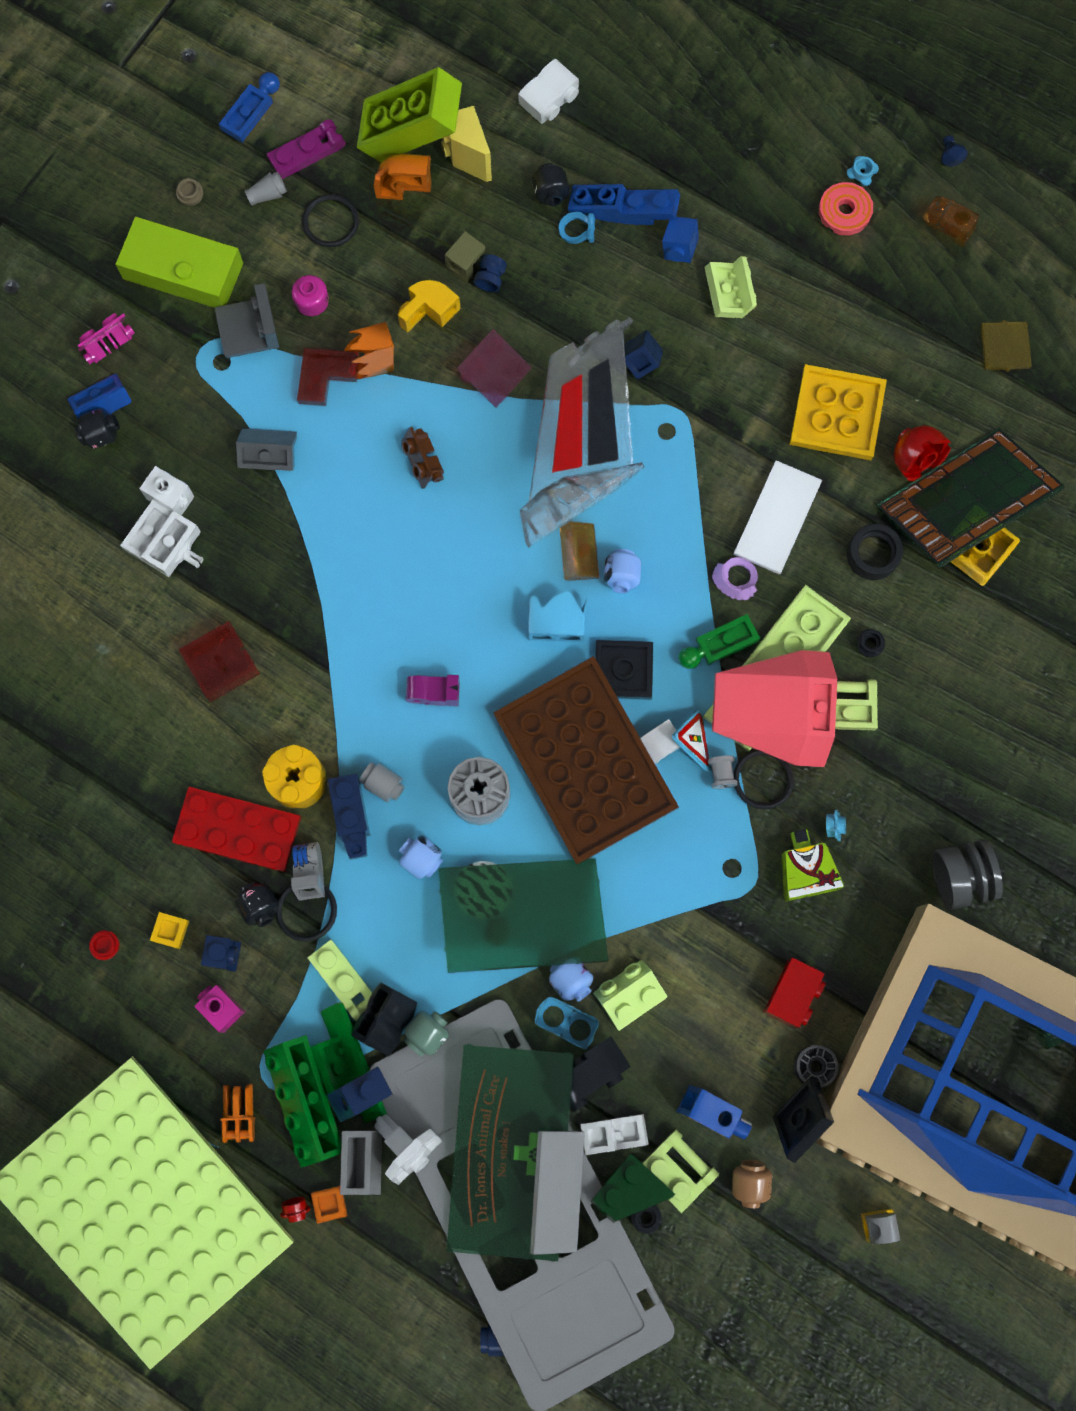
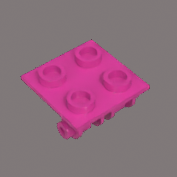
[78,313,135,365]

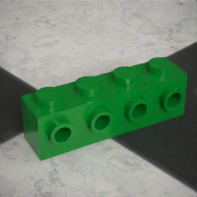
[263,1035,342,1168]

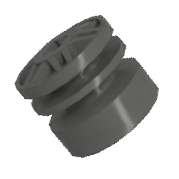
[932,839,1003,910]

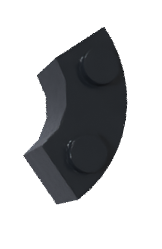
[540,1036,631,1114]

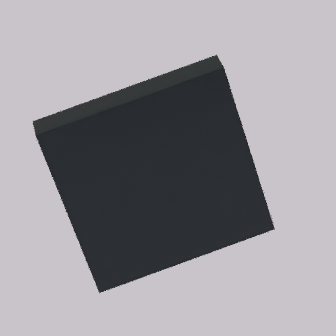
[596,640,653,700]
[773,1077,834,1163]

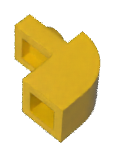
[398,280,461,333]

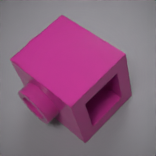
[194,985,246,1033]

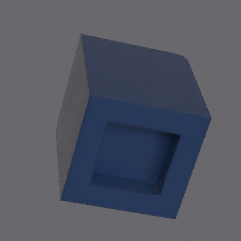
[621,330,663,380]

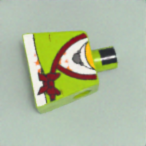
[781,829,844,902]

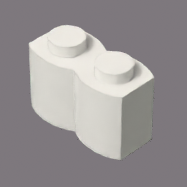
[518,59,579,124]

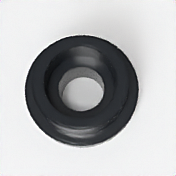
[856,629,885,658]
[631,1205,662,1234]

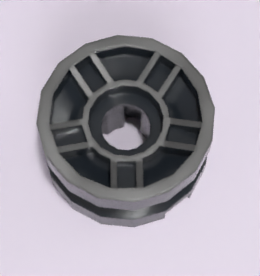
[793,1045,838,1088]

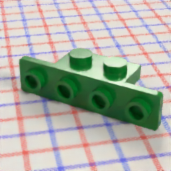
[311,1002,387,1123]

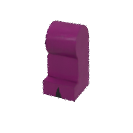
[405,675,460,707]

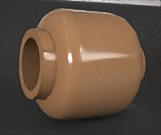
[732,1160,772,1208]

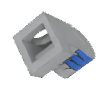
[291,842,325,901]

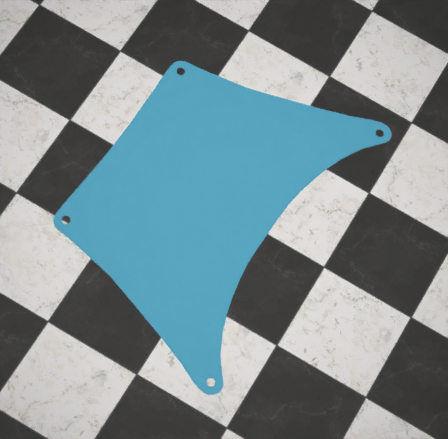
[196,338,758,1091]

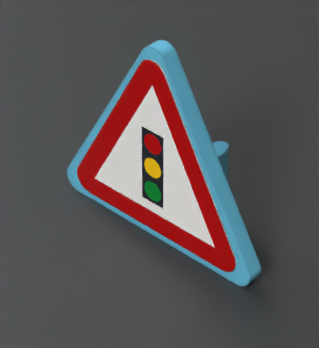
[672,709,712,771]

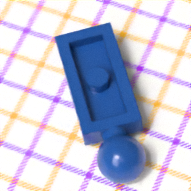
[219,72,280,143]

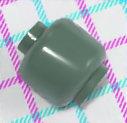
[404,1010,449,1057]

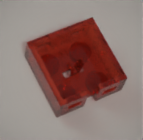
[179,621,260,703]

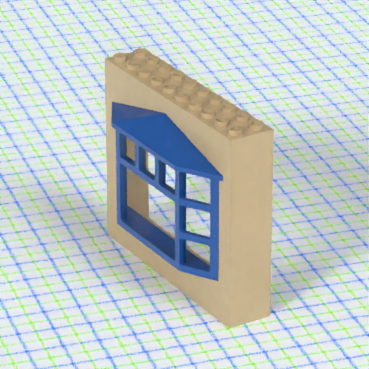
[815,904,1076,1278]

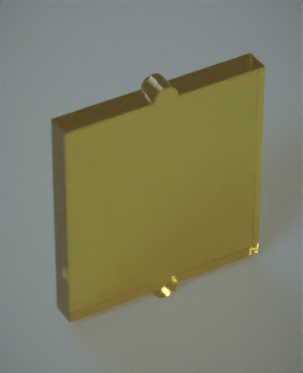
[981,320,1032,372]

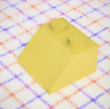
[441,106,492,182]

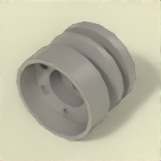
[447,757,510,826]

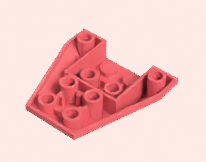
[712,650,837,767]

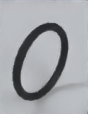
[302,194,359,247]
[733,750,794,810]
[276,885,337,942]

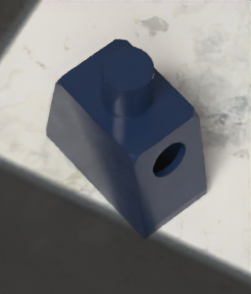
[326,1066,393,1122]

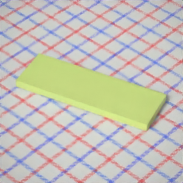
[703,585,851,752]

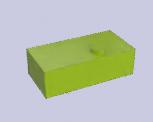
[357,67,462,162]
[115,216,243,308]

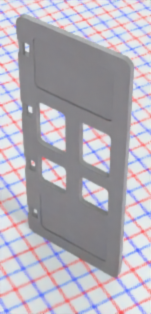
[370,1000,674,1411]

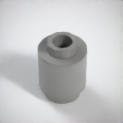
[359,762,405,803]

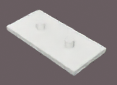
[733,461,822,575]

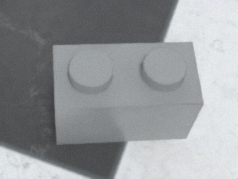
[340,1131,382,1195]

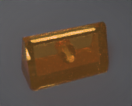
[560,521,599,581]

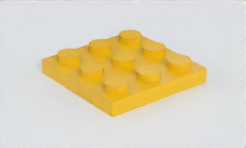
[789,364,887,461]

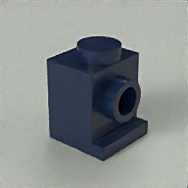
[201,935,242,972]

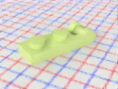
[308,940,372,1022]

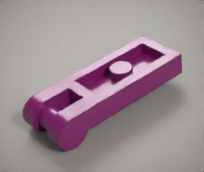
[267,119,346,179]

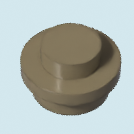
[176,178,204,206]

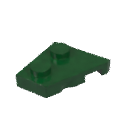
[590,1154,675,1223]

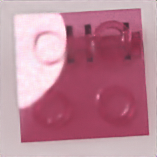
[457,329,532,408]

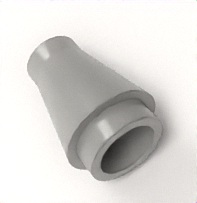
[245,171,287,206]

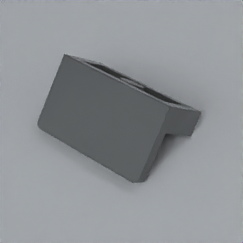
[236,429,297,471]

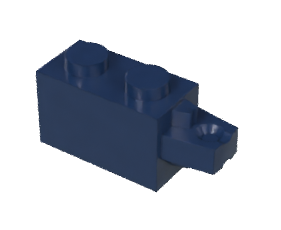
[328,773,371,860]

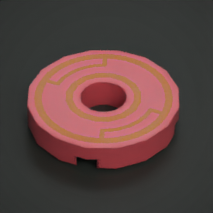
[819,182,873,236]

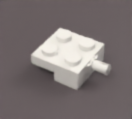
[120,500,203,577]

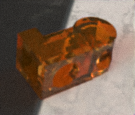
[923,196,980,247]

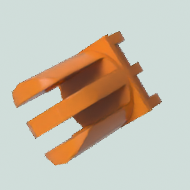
[220,1084,256,1143]

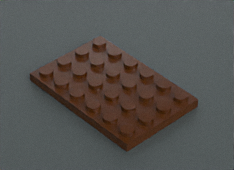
[493,656,679,865]

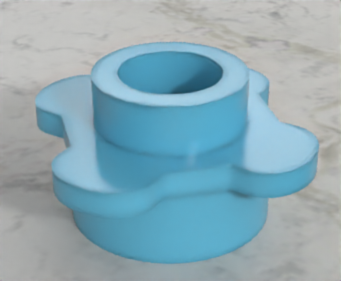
[847,156,879,186]
[826,810,846,841]

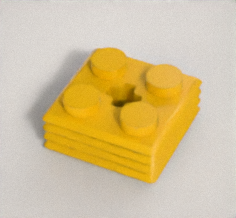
[946,507,1020,586]

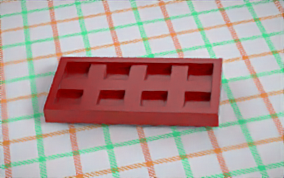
[172,787,302,873]

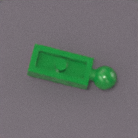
[678,614,760,669]

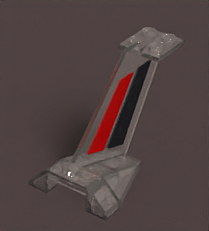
[520,317,645,548]

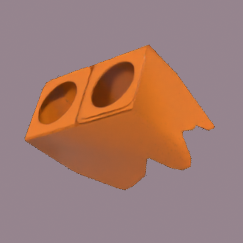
[344,322,394,379]

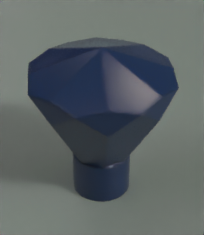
[941,135,967,167]

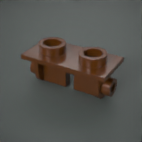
[401,427,444,489]

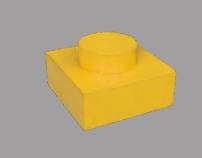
[150,912,189,949]

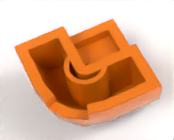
[374,154,432,200]

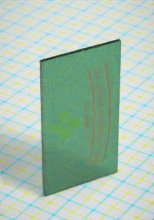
[446,1044,574,1262]

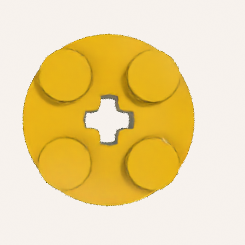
[262,745,327,808]

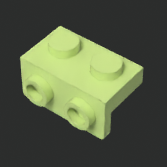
[705,256,757,318]
[593,960,667,1031]

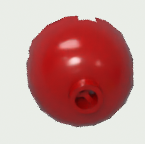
[893,425,951,481]

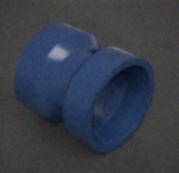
[474,254,507,293]

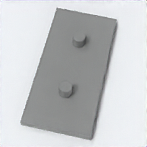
[530,1131,584,1255]

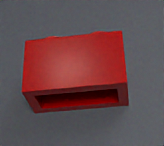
[763,957,826,1029]

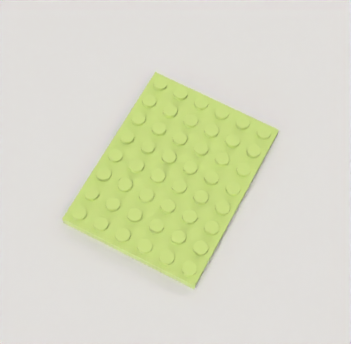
[0,1056,294,1369]

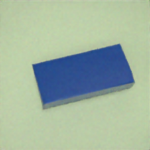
[67,374,131,419]

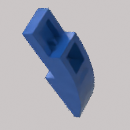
[568,184,680,225]

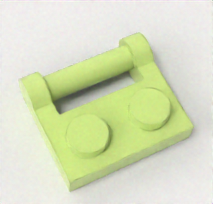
[835,679,878,731]
[642,1129,720,1213]

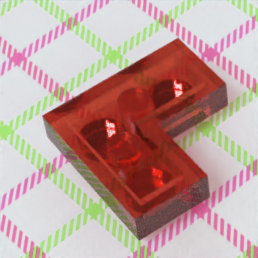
[297,348,360,406]

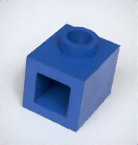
[662,217,699,263]

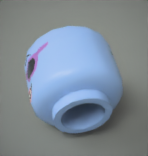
[549,956,593,1001]

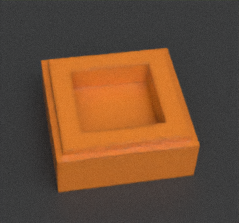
[311,1186,348,1224]

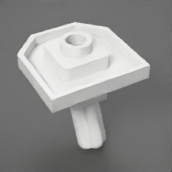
[374,1114,442,1185]

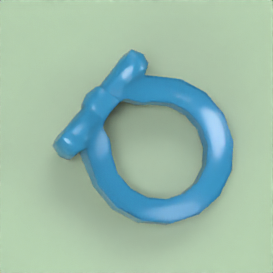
[558,212,595,244]

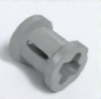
[708,755,738,789]

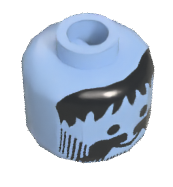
[604,549,641,594]
[399,835,443,879]

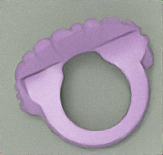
[712,557,758,600]

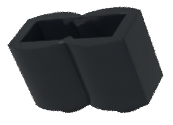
[352,982,417,1056]

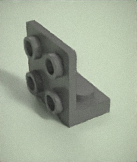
[215,283,279,358]

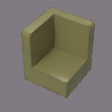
[445,231,485,283]

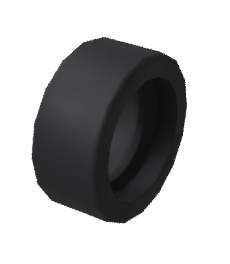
[846,523,904,581]

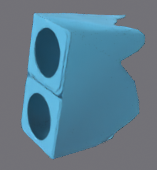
[528,591,587,641]
[535,997,599,1050]

